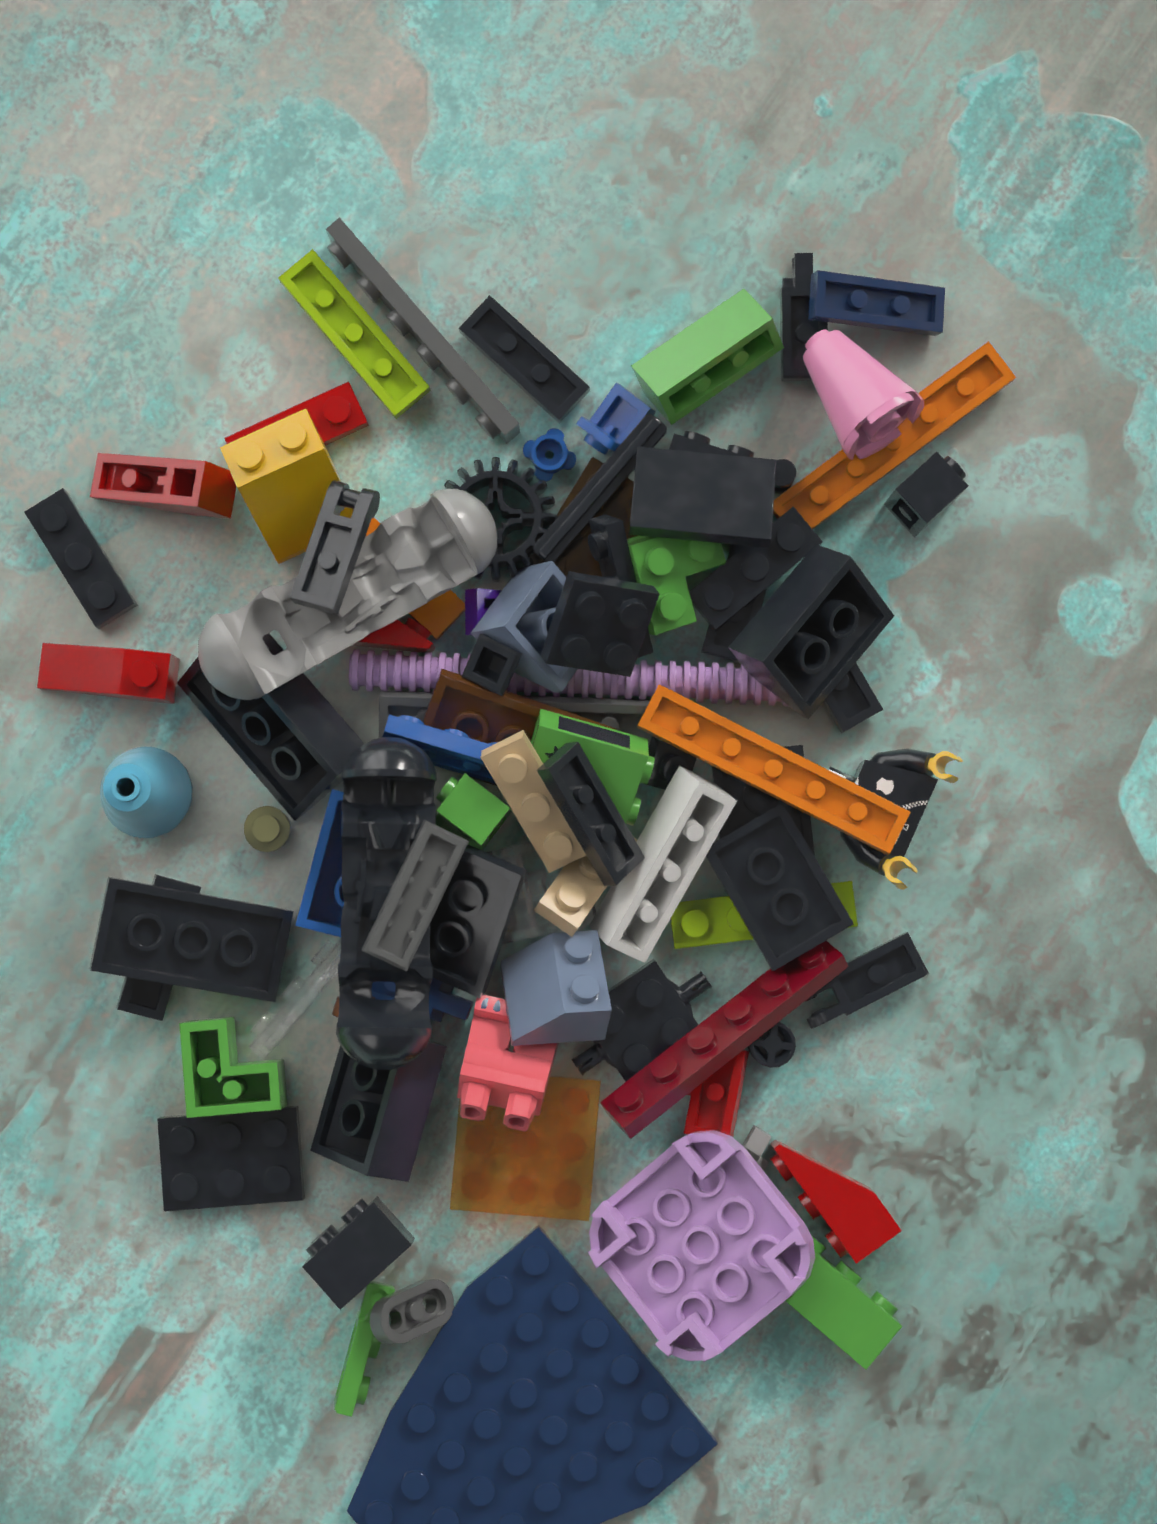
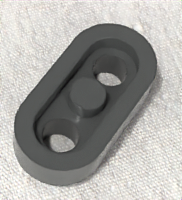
[370,1279,454,1345]

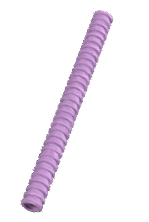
[349,649,788,706]

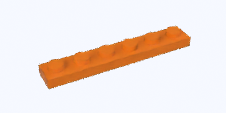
[773,341,1016,529]
[637,684,911,855]

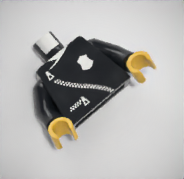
[828,748,963,890]

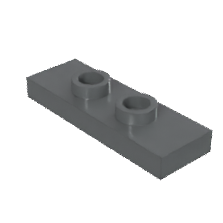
[362,820,469,972]

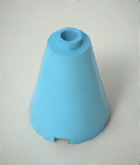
[100,747,193,838]

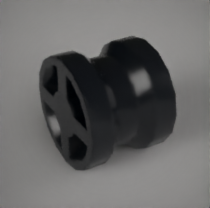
[748,1022,796,1068]

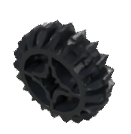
[444,457,558,582]

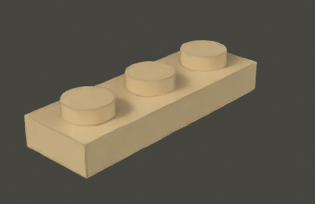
[481,730,586,873]

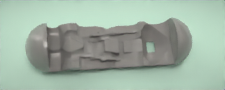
[198,489,497,700]

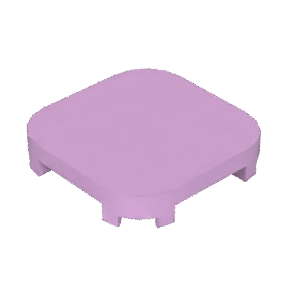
[588,1130,815,1362]

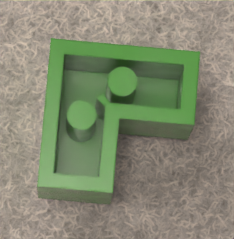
[627,535,726,635]
[436,774,513,851]
[179,1017,288,1118]

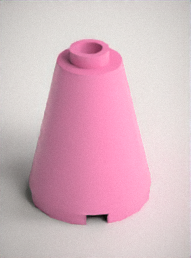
[803,329,924,460]

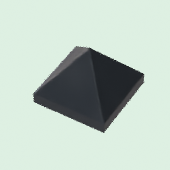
[462,634,523,696]

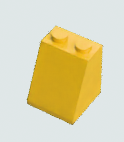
[220,409,354,564]

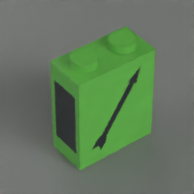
[530,709,655,826]

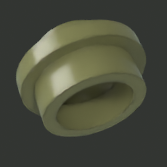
[244,806,291,852]

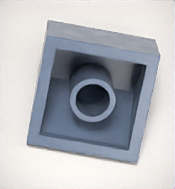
[471,561,578,693]
[500,930,612,1046]

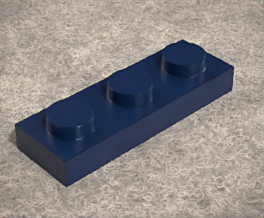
[808,270,945,336]

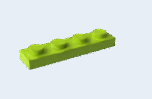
[278,249,431,419]
[670,881,858,949]

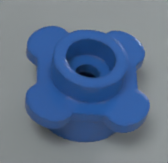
[523,428,576,482]

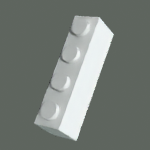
[589,766,737,963]

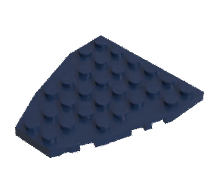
[347,1225,718,1524]

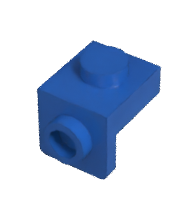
[576,382,656,455]

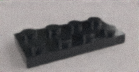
[89,877,294,1002]

